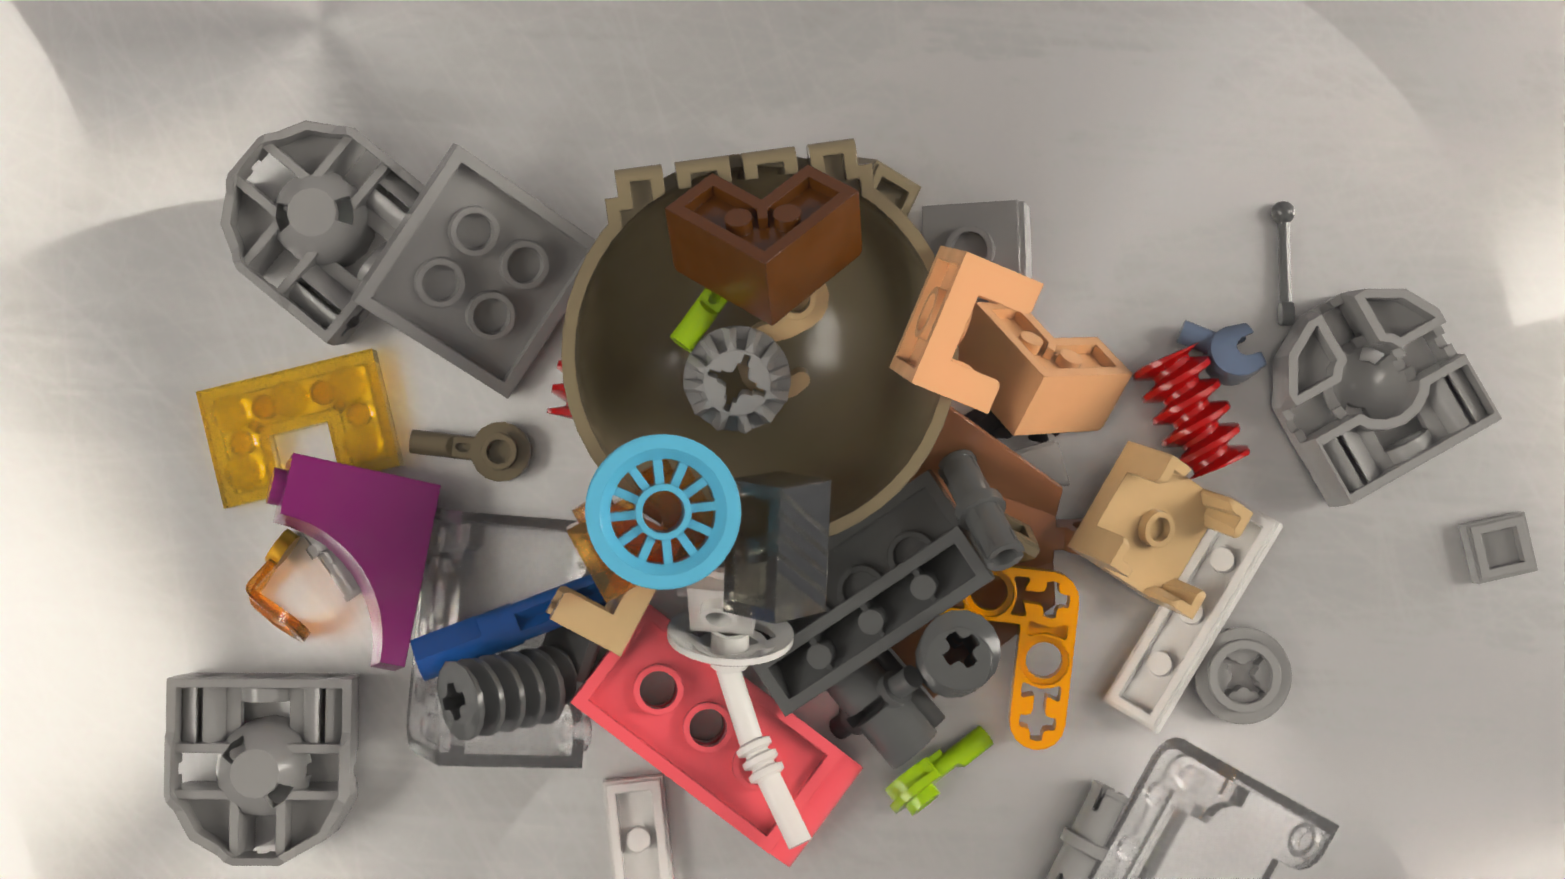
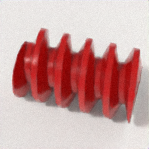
[1132,342,1250,479]

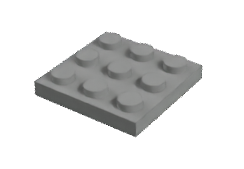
[351,143,595,399]

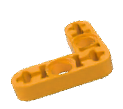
[942,565,1079,750]

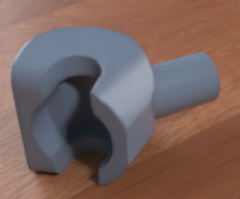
[1176,320,1267,386]

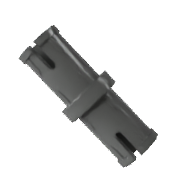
[938,449,1025,571]

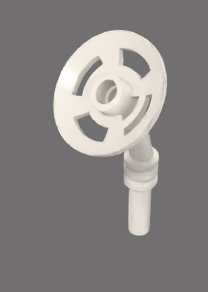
[667,608,812,850]

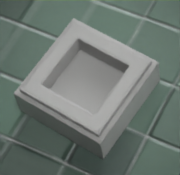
[1458,512,1538,584]

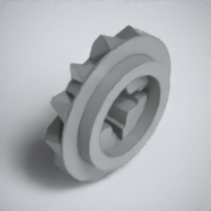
[683,326,791,434]
[1194,627,1292,724]

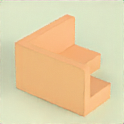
[958,302,1133,436]

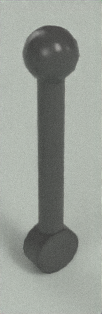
[1271,201,1295,326]

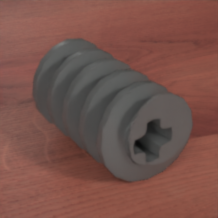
[915,610,1001,698]
[437,645,578,741]

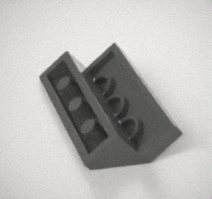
[752,469,995,717]

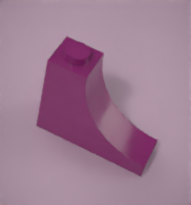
[266,453,441,671]

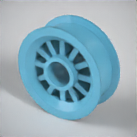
[585,434,741,590]

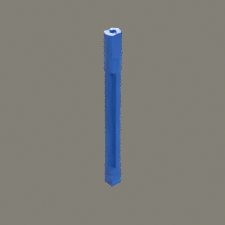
[410,537,761,681]

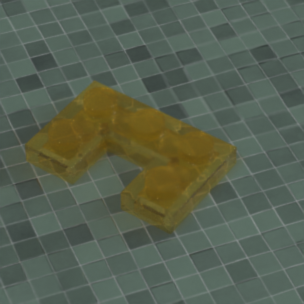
[196,348,405,509]

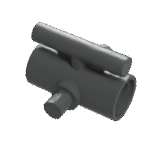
[826,650,945,769]

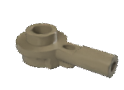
[409,422,532,482]

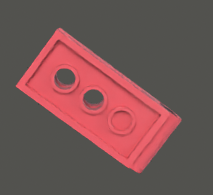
[570,604,863,867]

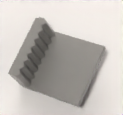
[922,200,1032,300]

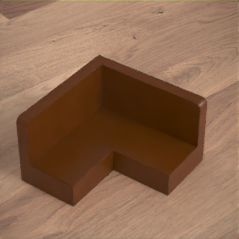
[665,165,862,326]

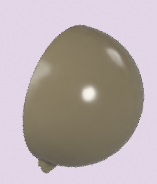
[561,138,959,550]

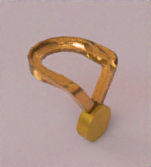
[246,529,311,642]

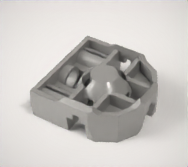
[220,120,425,346]
[1271,289,1502,507]
[164,673,359,866]

